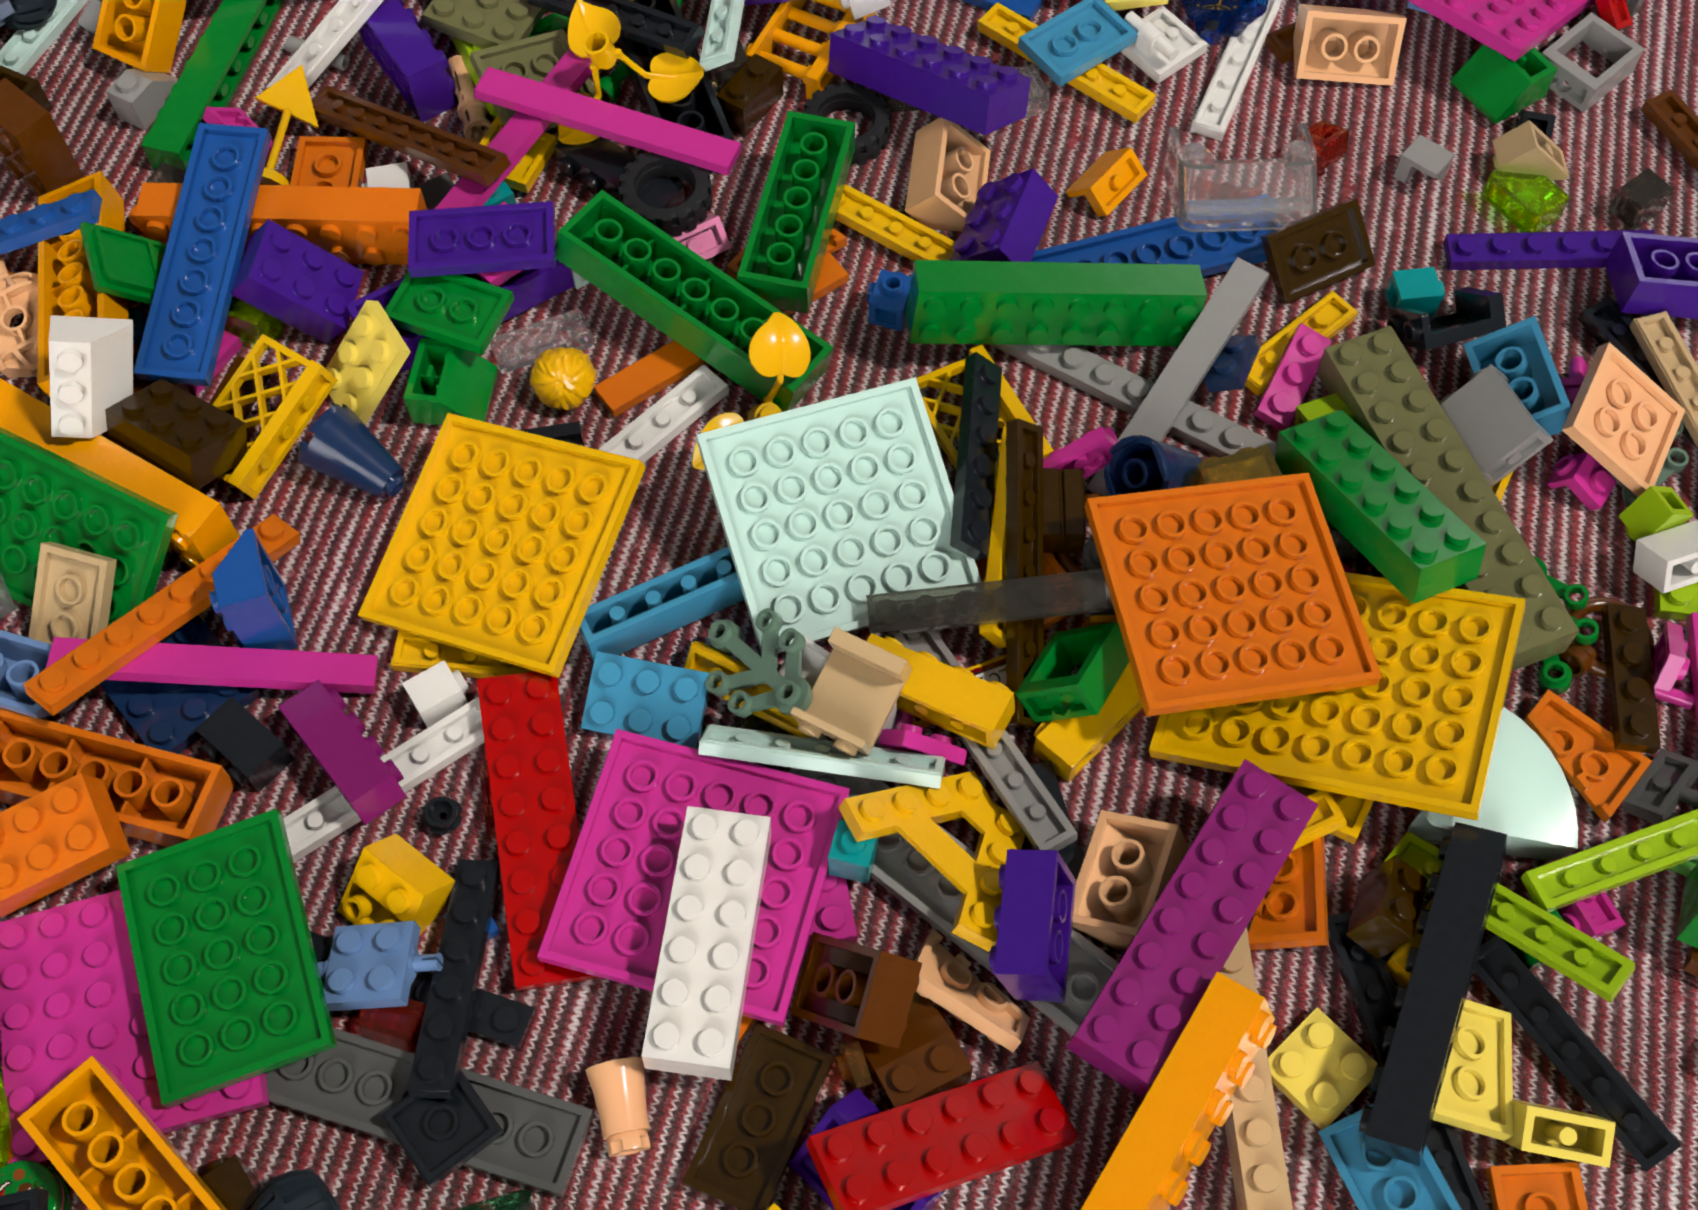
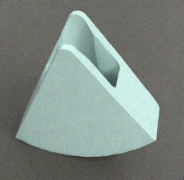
[1408,707,1578,861]

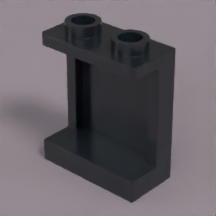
[1387,287,1506,350]

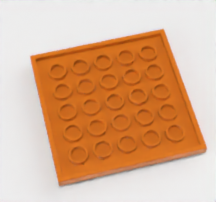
[1084,472,1382,717]

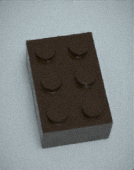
[105,379,247,490]

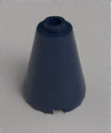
[297,404,406,499]
[1104,435,1203,496]

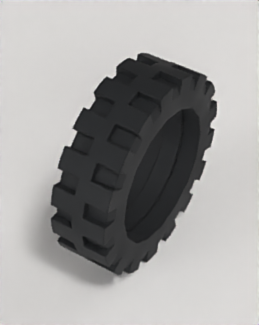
[802,82,890,167]
[618,152,713,237]

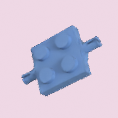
[317,921,443,1011]

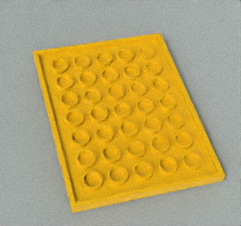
[1149,572,1526,821]

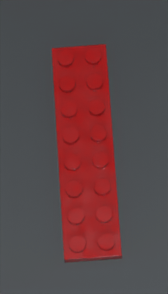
[477,671,599,992]

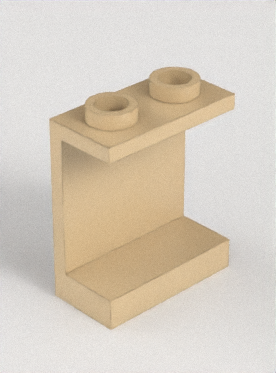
[790,627,912,757]

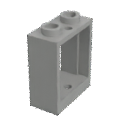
[1541,12,1645,113]

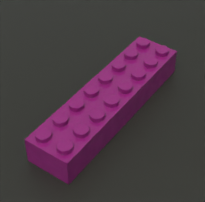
[1066,759,1318,1098]

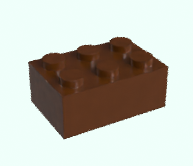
[0,78,84,197]

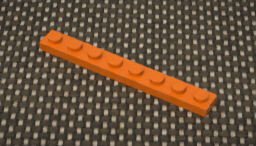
[23,513,301,716]

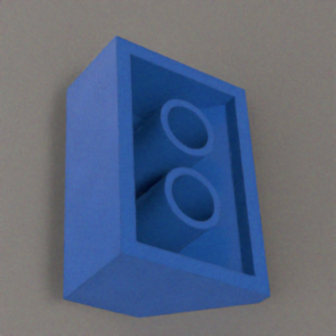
[209,528,299,650]

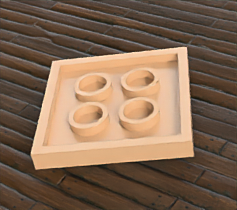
[1562,342,1685,497]

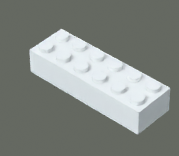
[641,806,772,1081]

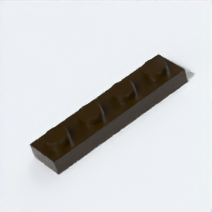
[1601,603,1661,754]

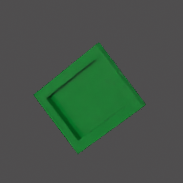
[79,221,167,304]

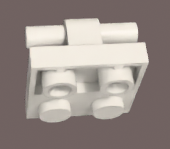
[1120,6,1208,84]

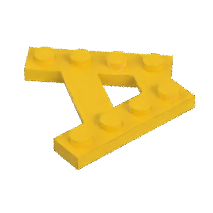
[838,771,1025,952]

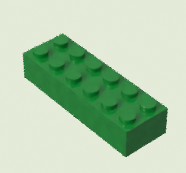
[737,111,855,314]
[1274,410,1487,604]

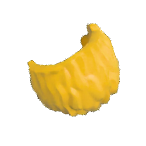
[530,347,597,410]

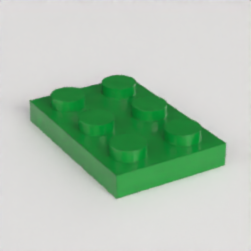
[385,271,514,355]

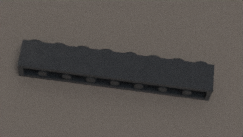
[1359,822,1507,1166]

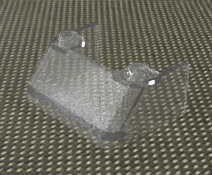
[1163,123,1317,232]

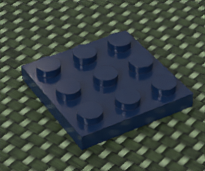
[100,615,261,754]

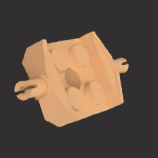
[0,258,47,395]

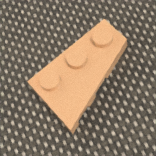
[915,928,1030,1053]

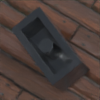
[195,696,295,792]

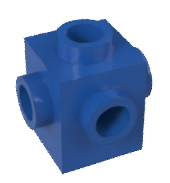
[866,269,911,332]

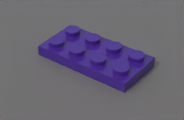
[408,201,556,278]

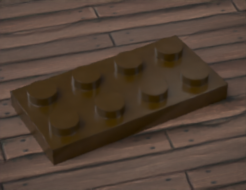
[682,1022,835,1210]

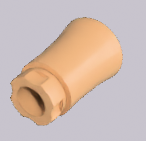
[585,1057,650,1157]

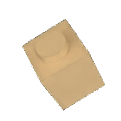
[1492,120,1569,182]

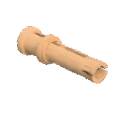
[448,55,492,143]

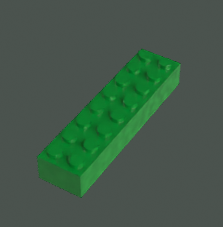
[556,190,834,412]
[905,260,1207,347]

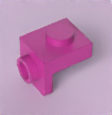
[1547,452,1617,511]

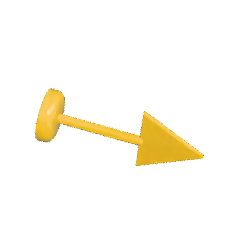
[254,65,319,185]

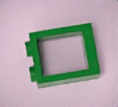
[1015,622,1129,723]

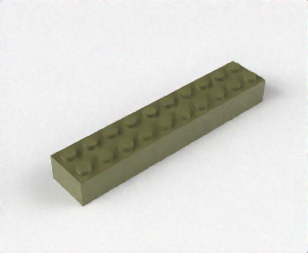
[1317,326,1579,671]

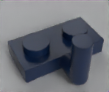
[1181,334,1261,393]

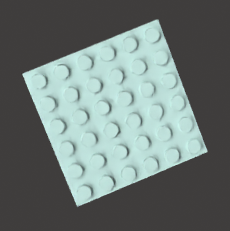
[696,377,983,653]

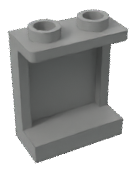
[1439,364,1554,487]

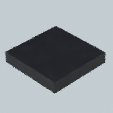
[381,1069,505,1188]

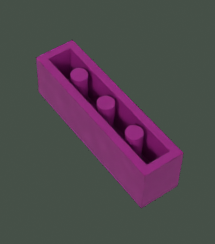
[278,680,407,825]

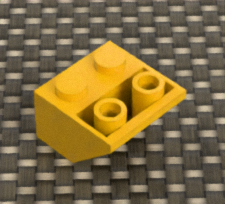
[337,834,455,936]

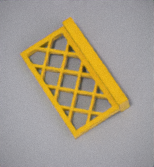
[212,333,338,500]
[916,344,1054,489]

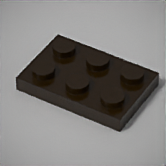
[1261,198,1376,304]

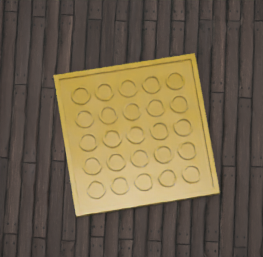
[358,413,646,678]

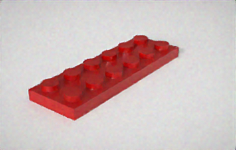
[806,1061,1079,1210]

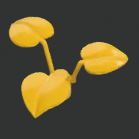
[557,0,704,145]
[691,312,811,471]

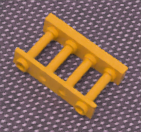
[744,0,875,100]

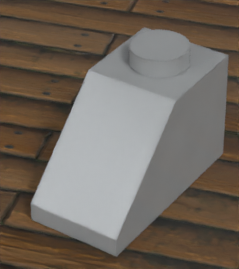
[105,69,178,130]

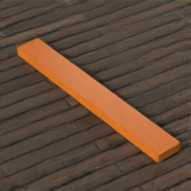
[594,251,849,418]

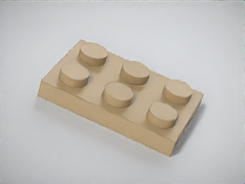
[28,542,117,645]

